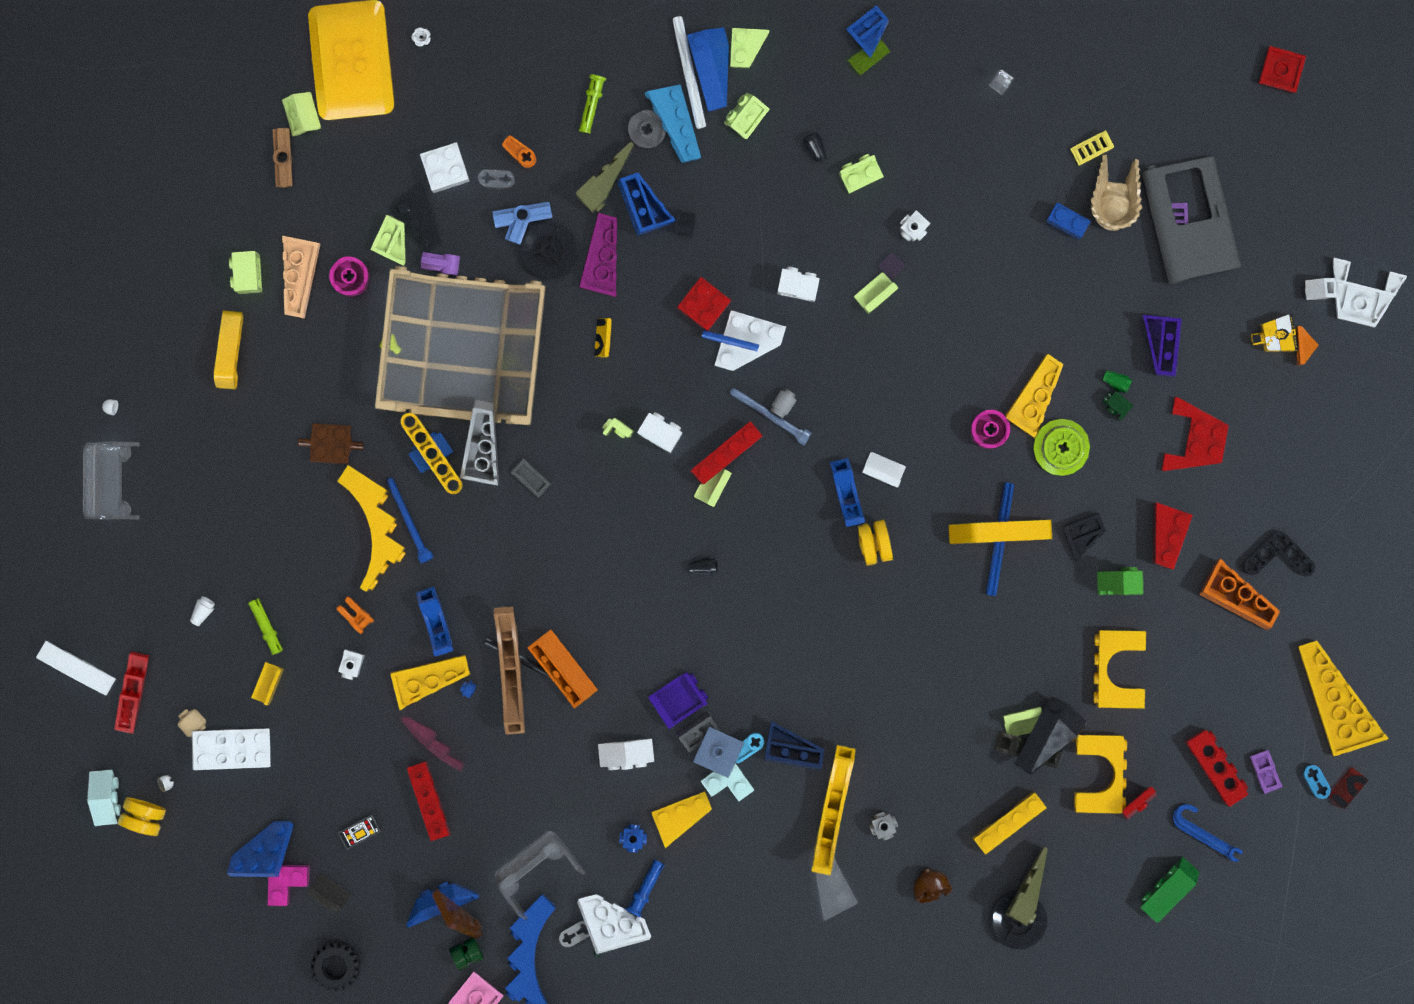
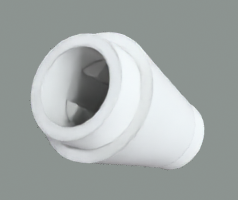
[190,596,215,626]

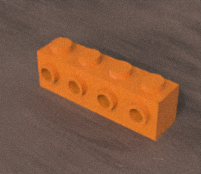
[528,630,598,709]

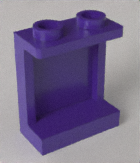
[648,671,709,729]

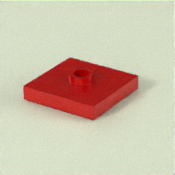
[1258,45,1306,93]
[1122,787,1156,820]

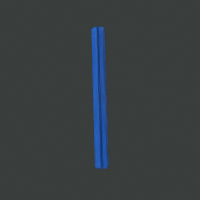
[986,483,1014,596]

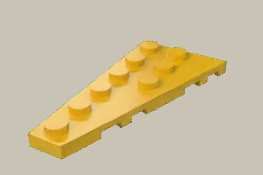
[1298,641,1389,756]

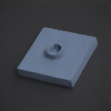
[693,727,745,778]

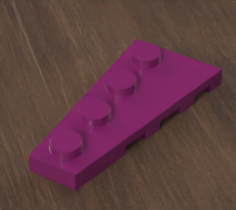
[579,213,617,297]

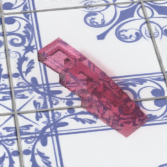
[401,715,465,771]

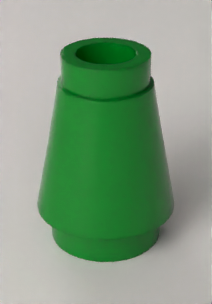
[1103,370,1133,394]

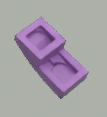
[1250,750,1282,794]

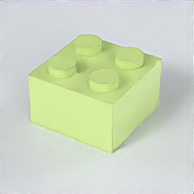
[229,251,262,294]

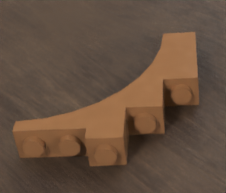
[494,607,525,735]

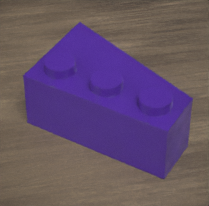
[1143,315,1182,377]

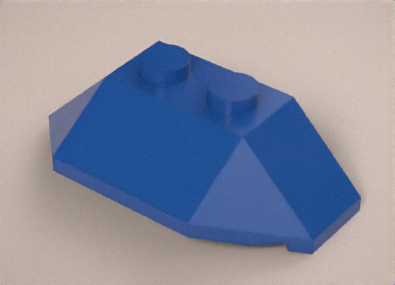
[406,881,480,928]

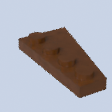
[432,890,483,939]

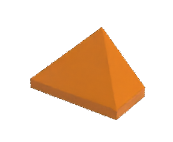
[1295,326,1318,366]

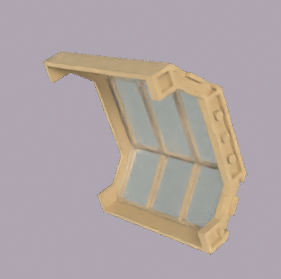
[375,266,546,425]

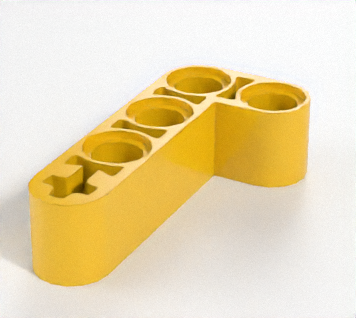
[214,310,243,390]

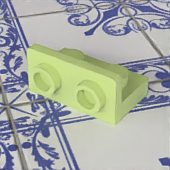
[724,93,769,139]
[839,154,884,194]
[602,418,634,438]

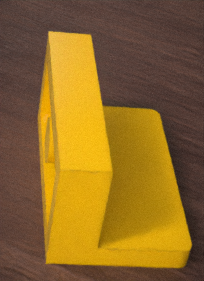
[251,662,284,705]

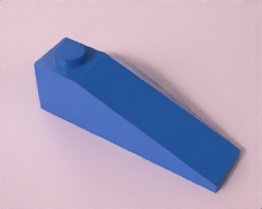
[687,27,729,112]

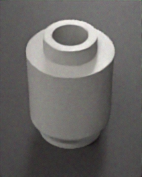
[770,389,797,419]

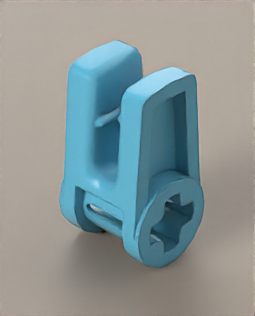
[736,732,764,764]

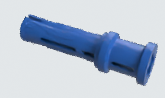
[625,859,665,917]

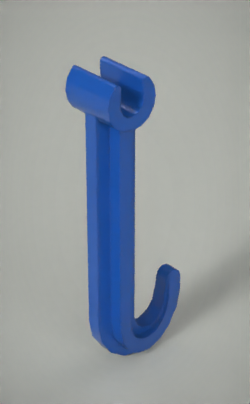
[1173,804,1243,862]

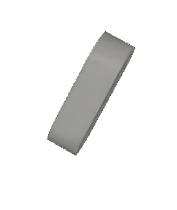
[559,920,590,947]

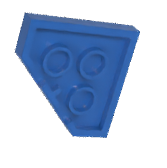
[227,821,294,877]

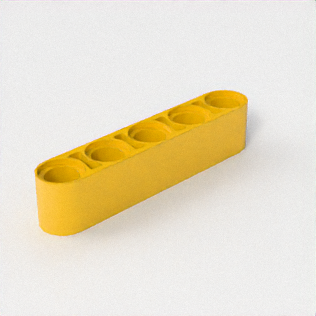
[401,413,463,494]

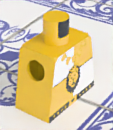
[1251,314,1298,352]

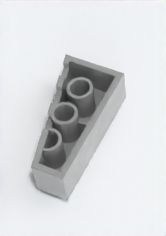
[460,400,499,486]

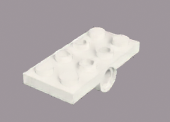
[192,728,270,770]

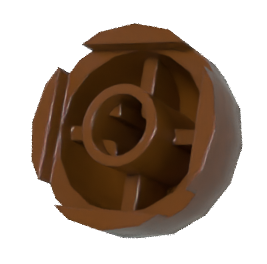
[913,869,953,903]

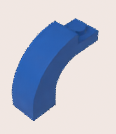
[830,458,865,527]
[416,587,453,656]

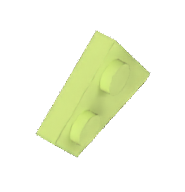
[730,28,769,68]
[370,215,406,266]

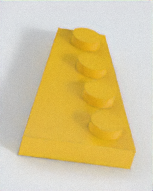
[1005,354,1063,438]
[390,655,470,710]

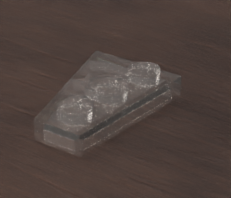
[816,859,858,921]

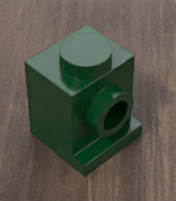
[1102,391,1134,421]

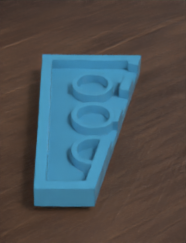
[644,85,701,163]

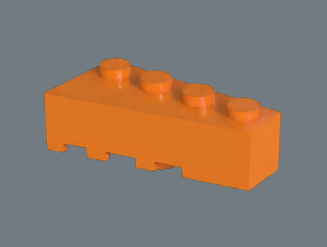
[1199,558,1280,630]

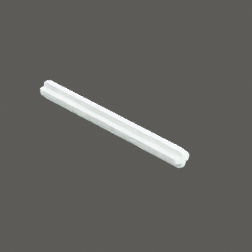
[672,16,706,129]

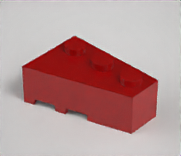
[1153,502,1193,570]

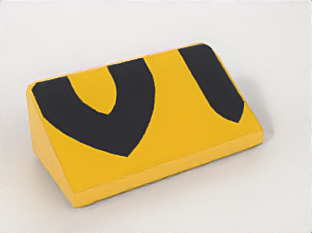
[594,318,612,358]

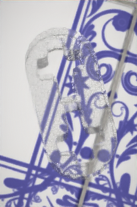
[478,169,515,189]

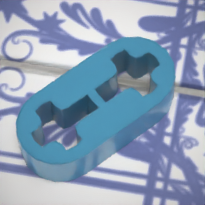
[1303,764,1331,799]

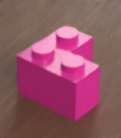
[268,865,310,906]

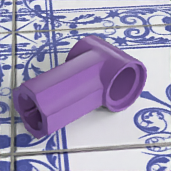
[421,252,460,276]

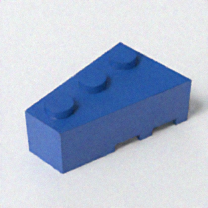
[617,173,676,236]

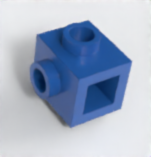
[619,824,647,852]

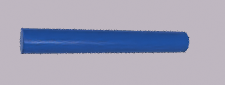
[702,330,759,352]

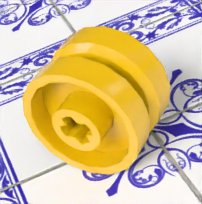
[857,520,893,566]
[117,797,166,836]

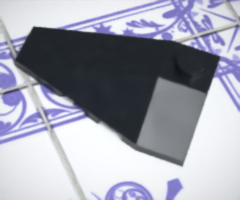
[1014,696,1087,774]

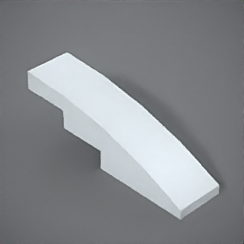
[36,641,116,695]

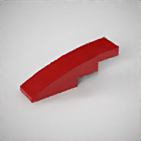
[114,652,150,734]

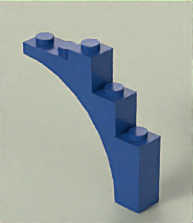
[505,893,556,1004]

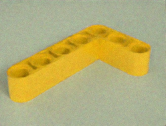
[949,520,1052,544]

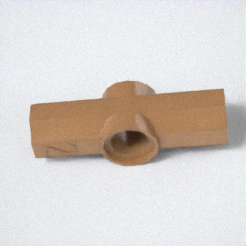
[273,128,293,188]

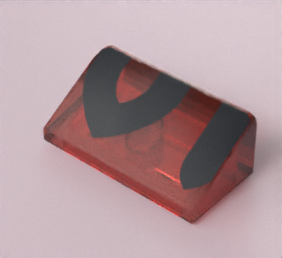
[1328,767,1369,809]

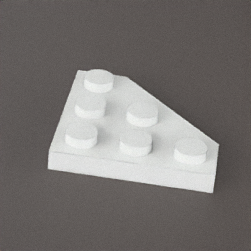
[715,310,786,371]
[577,894,651,954]

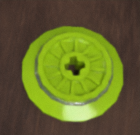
[1033,419,1090,476]

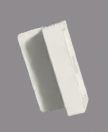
[862,452,906,488]

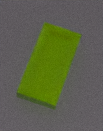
[848,39,890,76]

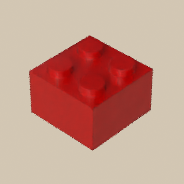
[677,277,731,331]

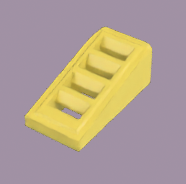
[1070,130,1114,166]

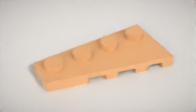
[282,236,320,319]

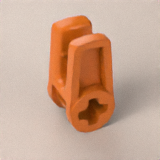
[502,135,536,168]
[336,596,375,634]

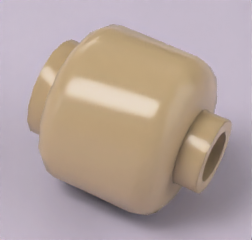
[178,709,206,737]

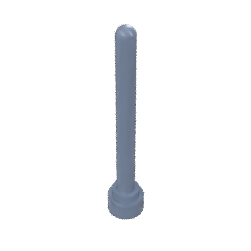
[730,388,812,446]

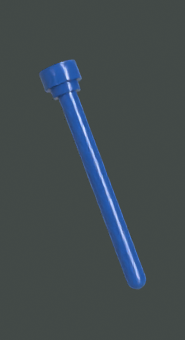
[386,477,434,564]

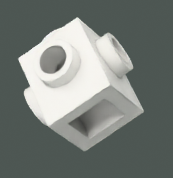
[900,211,930,242]

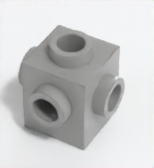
[869,811,898,841]

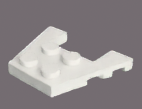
[1332,258,1407,327]

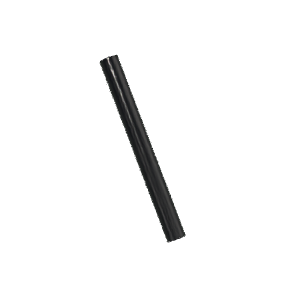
[484,638,552,680]

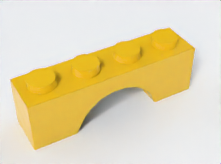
[972,791,1047,855]

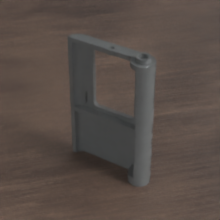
[1141,156,1242,284]

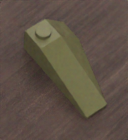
[575,142,634,213]
[1005,847,1048,926]

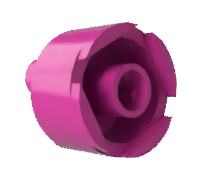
[329,257,370,297]
[970,410,1010,449]

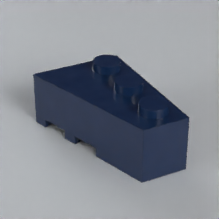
[764,721,825,771]

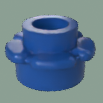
[460,680,477,698]

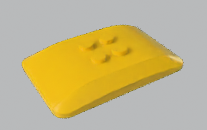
[308,0,394,120]

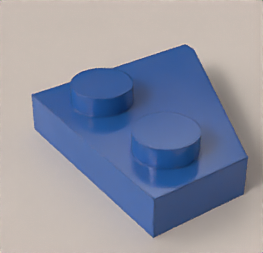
[847,5,889,58]

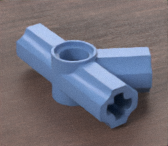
[493,202,552,245]

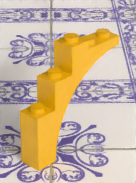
[338,465,406,592]
[812,745,856,875]

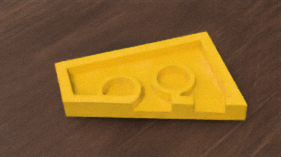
[651,791,712,848]

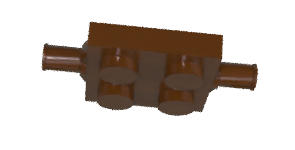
[298,423,364,465]

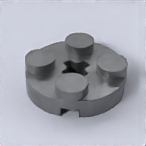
[628,110,666,149]

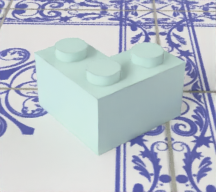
[701,764,754,801]
[87,770,121,826]

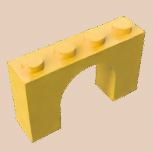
[1093,630,1146,708]
[1074,734,1127,813]

